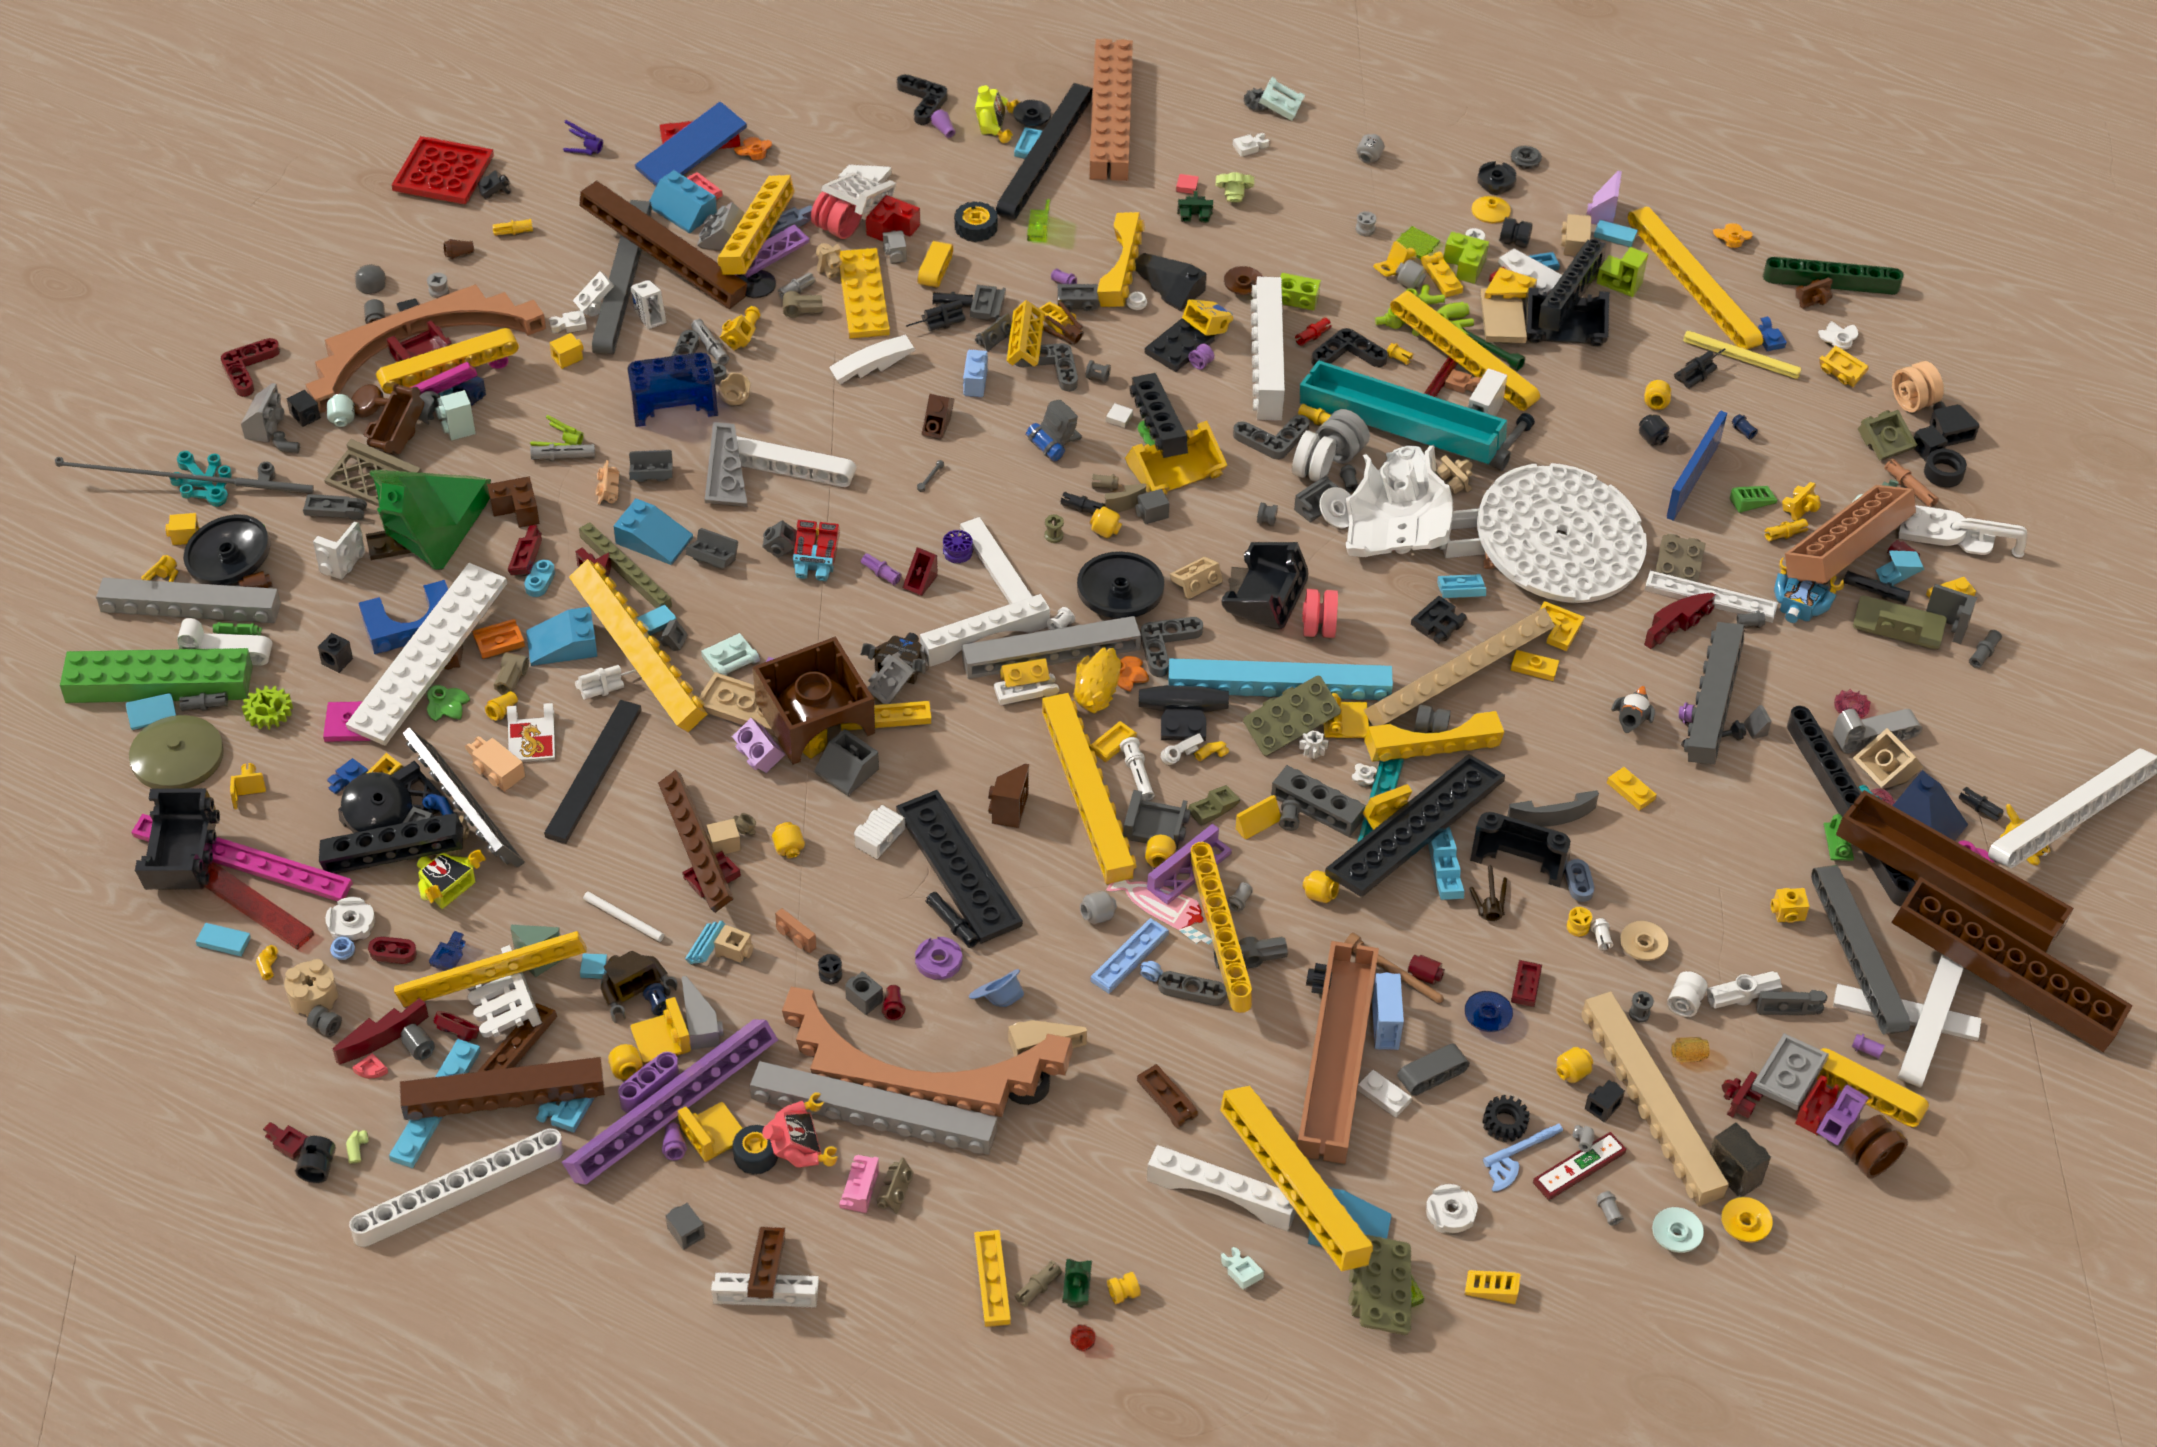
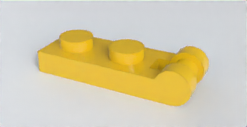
[1421,251,1463,298]

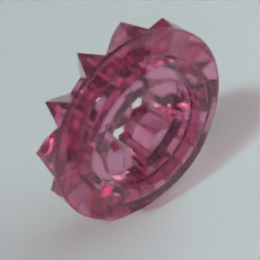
[1834,689,1871,718]

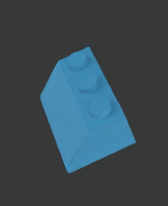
[649,170,717,233]

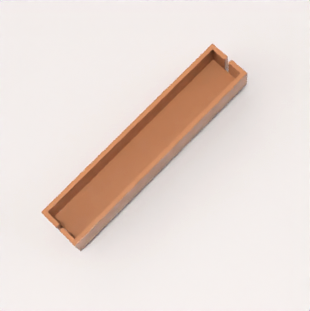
[1089,39,1133,181]
[1297,941,1379,1164]

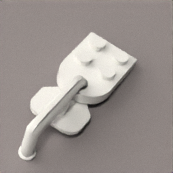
[1899,505,2027,558]

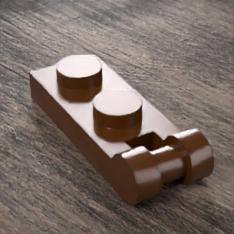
[1137,1064,1198,1128]

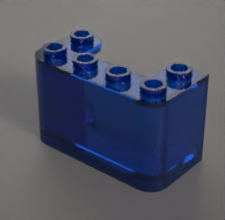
[627,352,718,427]

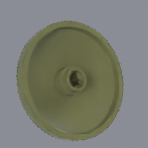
[129,715,224,789]

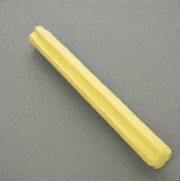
[1684,331,1801,379]

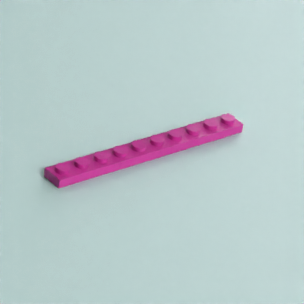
[131,813,353,901]

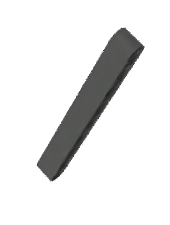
[1811,865,1910,1035]

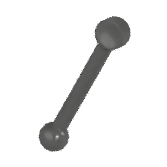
[917,460,944,492]

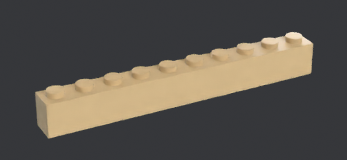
[1364,607,1555,726]
[1581,992,1728,1206]

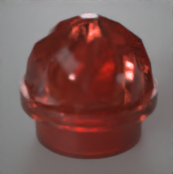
[1070,1324,1096,1351]

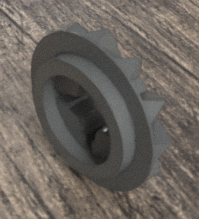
[1244,88,1268,110]
[1511,146,1542,169]

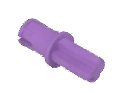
[861,553,902,585]

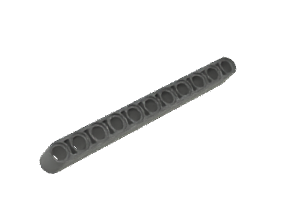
[592,200,652,354]

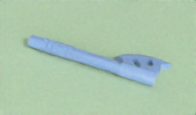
[1483,1124,1563,1192]

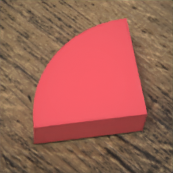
[352,1053,388,1078]

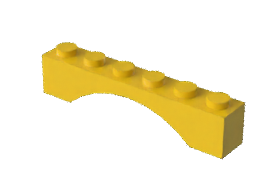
[1097,212,1145,307]
[1364,711,1504,762]

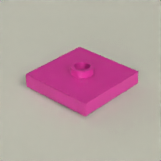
[323,701,370,742]

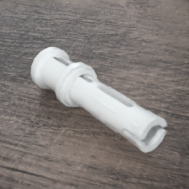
[1120,737,1155,801]

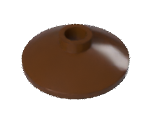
[1224,266,1263,295]

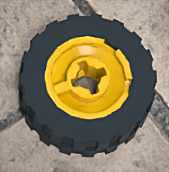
[954,201,998,242]

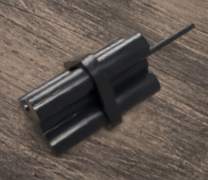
[906,300,966,331]
[1674,348,1726,389]

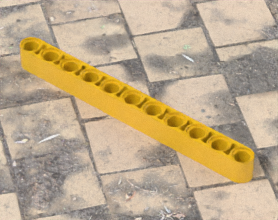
[1627,206,1763,350]

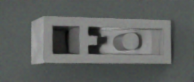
[682,976,724,1050]

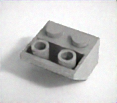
[697,202,745,251]
[241,383,284,443]

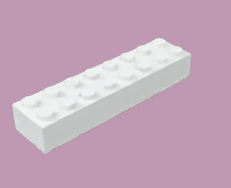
[1251,277,1285,420]

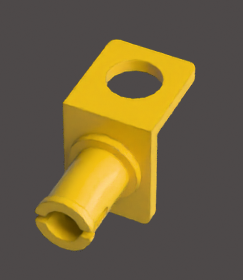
[1373,241,1416,277]
[230,763,266,810]

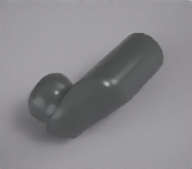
[272,431,300,453]

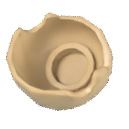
[718,373,751,406]

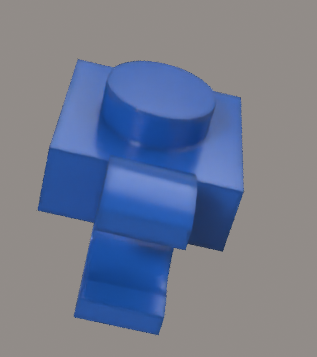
[1758,316,1787,352]
[327,758,368,794]

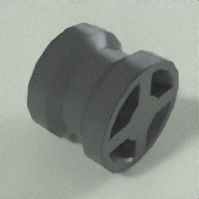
[1257,502,1278,526]

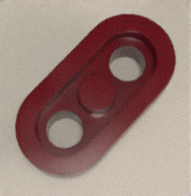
[368,936,417,964]
[433,1011,480,1041]

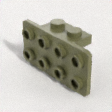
[1853,595,1947,649]
[1243,676,1341,756]
[1349,1235,1411,1335]

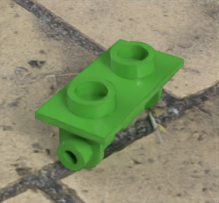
[213,622,262,636]
[1824,814,1854,860]

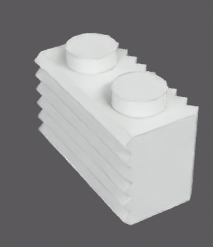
[854,805,905,859]

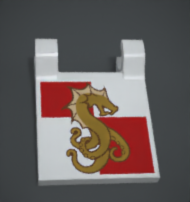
[507,703,555,762]

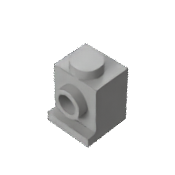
[883,231,907,263]

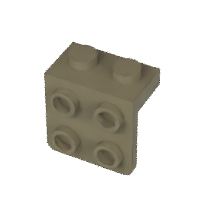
[1655,534,1706,582]

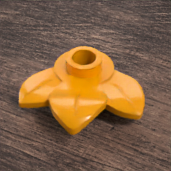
[1713,223,1753,248]

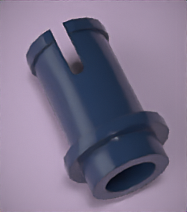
[1732,414,1758,440]

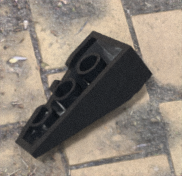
[1135,253,1207,311]

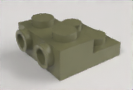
[1857,410,1917,461]

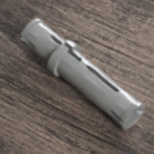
[691,319,729,365]
[530,444,595,461]

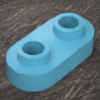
[524,560,555,597]

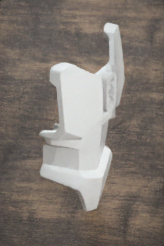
[1346,446,1453,557]

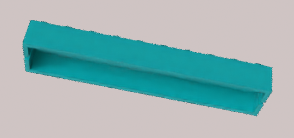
[1300,360,1507,464]

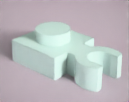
[1221,1247,1264,1289]

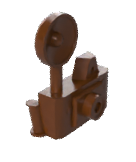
[351,384,424,455]

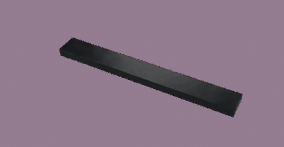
[544,699,642,844]

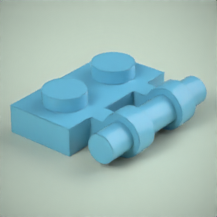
[536,1098,594,1133]

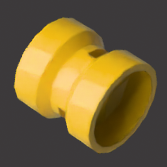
[1107,1272,1141,1304]

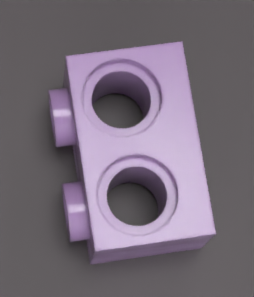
[732,718,785,773]

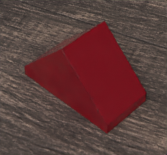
[902,547,938,596]

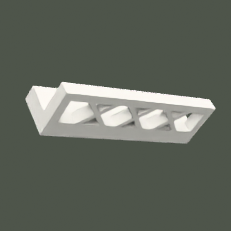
[711,1273,819,1307]

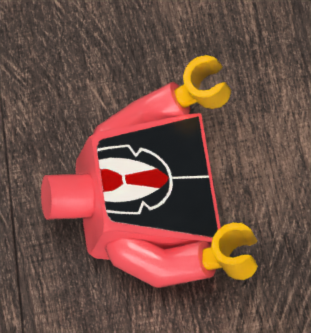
[762,1092,838,1168]

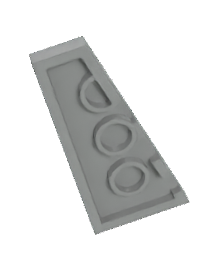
[705,422,747,507]

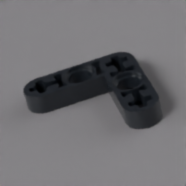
[897,74,948,125]
[1311,328,1388,367]

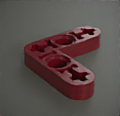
[220,338,280,397]

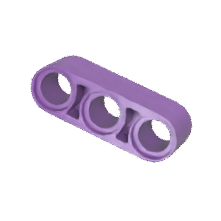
[618,1052,679,1113]

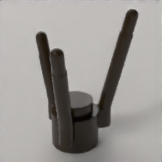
[1469,865,1507,921]

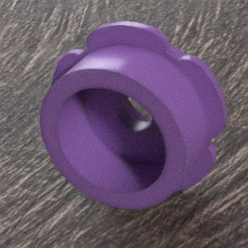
[1679,702,1695,724]

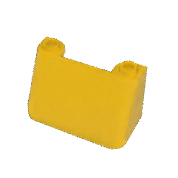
[1125,421,1227,495]

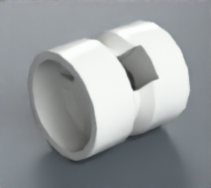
[1667,971,1708,1017]

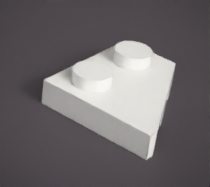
[839,165,892,184]

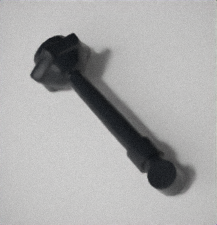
[1681,720,1746,747]

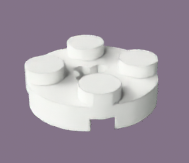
[326,897,375,941]
[1426,1184,1478,1233]

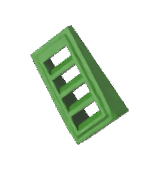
[1729,486,1777,513]

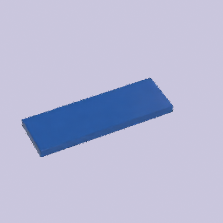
[635,101,747,186]
[1666,411,1727,521]

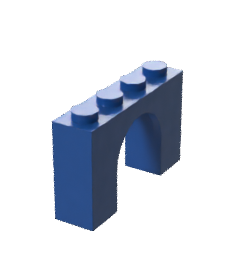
[358,580,448,655]

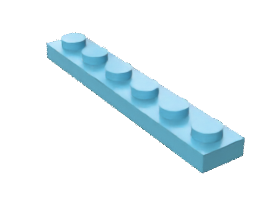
[389,1039,481,1168]

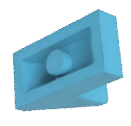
[1876,551,1925,586]

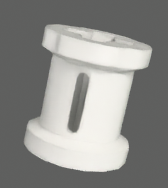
[1047,607,1075,630]

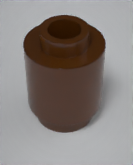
[238,571,273,588]

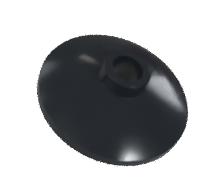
[1013,100,1051,126]
[739,270,776,298]

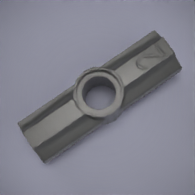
[1213,936,1288,969]

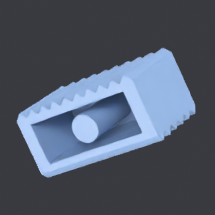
[963,350,988,397]

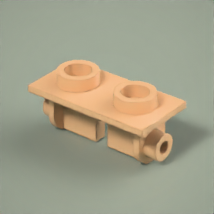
[596,460,620,505]

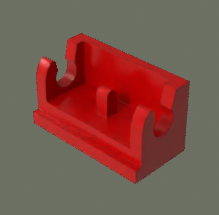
[1795,1075,1840,1135]

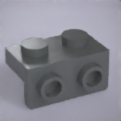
[1057,284,1098,311]
[629,450,673,482]
[685,528,738,568]

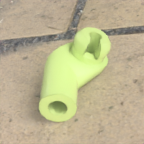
[346,1130,369,1164]

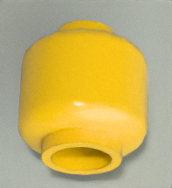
[1644,380,1672,410]
[1089,507,1122,538]
[771,822,805,858]
[1145,834,1176,868]
[1303,870,1339,903]
[608,1044,643,1081]
[1556,1047,1593,1083]

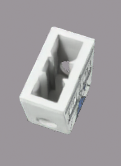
[631,280,666,329]

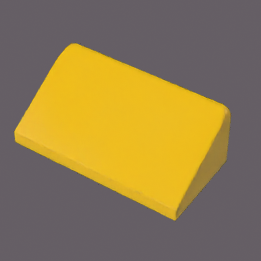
[1235,795,1281,839]

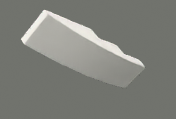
[829,335,915,385]

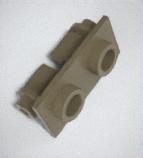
[876,1157,914,1214]

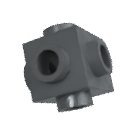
[762,520,797,558]

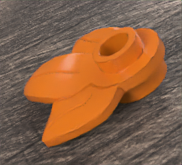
[734,137,772,160]
[1117,656,1149,692]

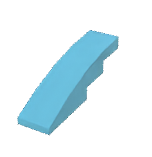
[1428,826,1465,900]

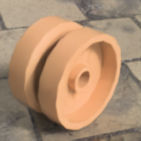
[1892,361,1944,412]

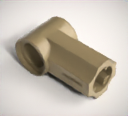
[783,291,823,318]
[494,652,529,695]

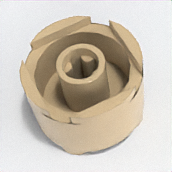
[284,959,338,1017]

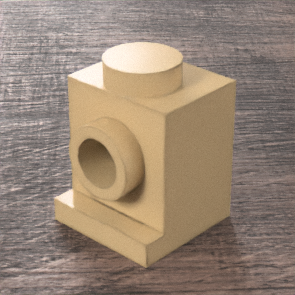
[714,925,754,963]

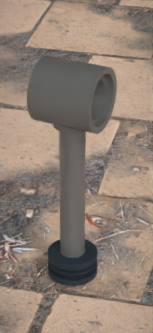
[1488,413,1535,471]

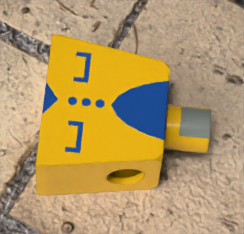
[1182,300,1233,335]

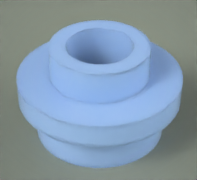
[330,937,355,960]
[1140,961,1163,982]

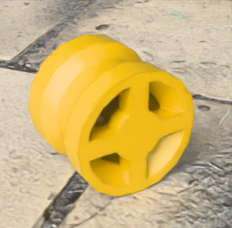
[1566,907,1592,937]

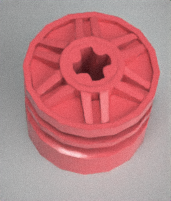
[811,191,862,239]

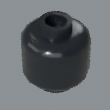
[1639,414,1670,445]

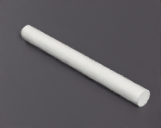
[583,892,664,942]

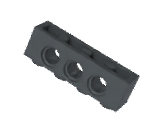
[1271,765,1366,837]

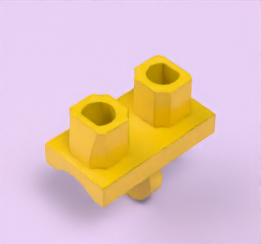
[1782,482,1821,521]

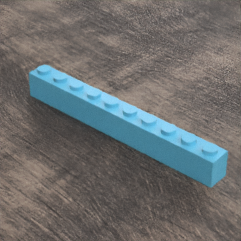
[1168,658,1393,701]

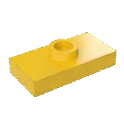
[1511,650,1559,681]

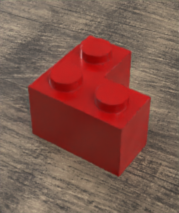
[866,195,920,242]

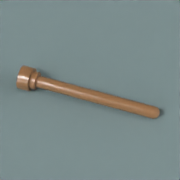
[1344,932,1444,1003]

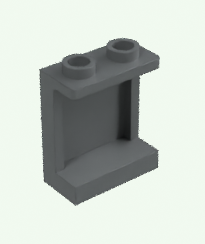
[1123,790,1191,849]

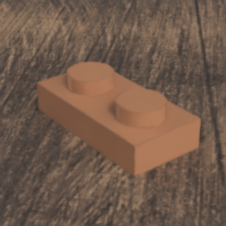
[775,908,816,954]

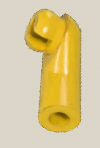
[256,945,278,980]

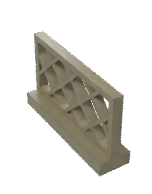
[324,439,423,507]

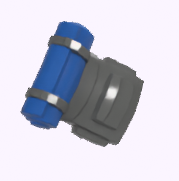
[1026,400,1082,461]

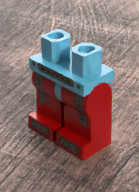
[793,520,840,581]

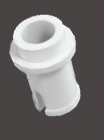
[1591,918,1613,950]

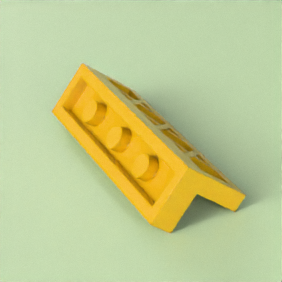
[1006,300,1045,367]

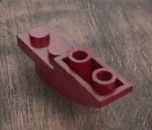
[1644,592,1716,649]

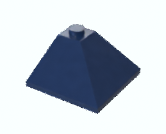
[1892,770,1968,841]

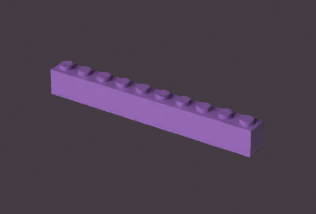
[562,1019,778,1185]

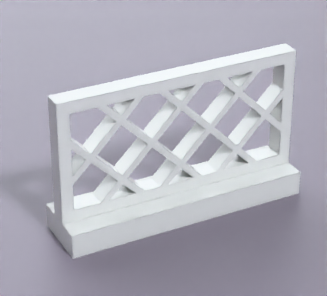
[821,172,896,215]

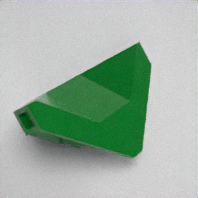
[370,470,491,570]

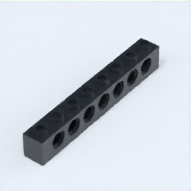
[1539,239,1607,331]

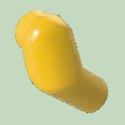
[1194,741,1229,762]

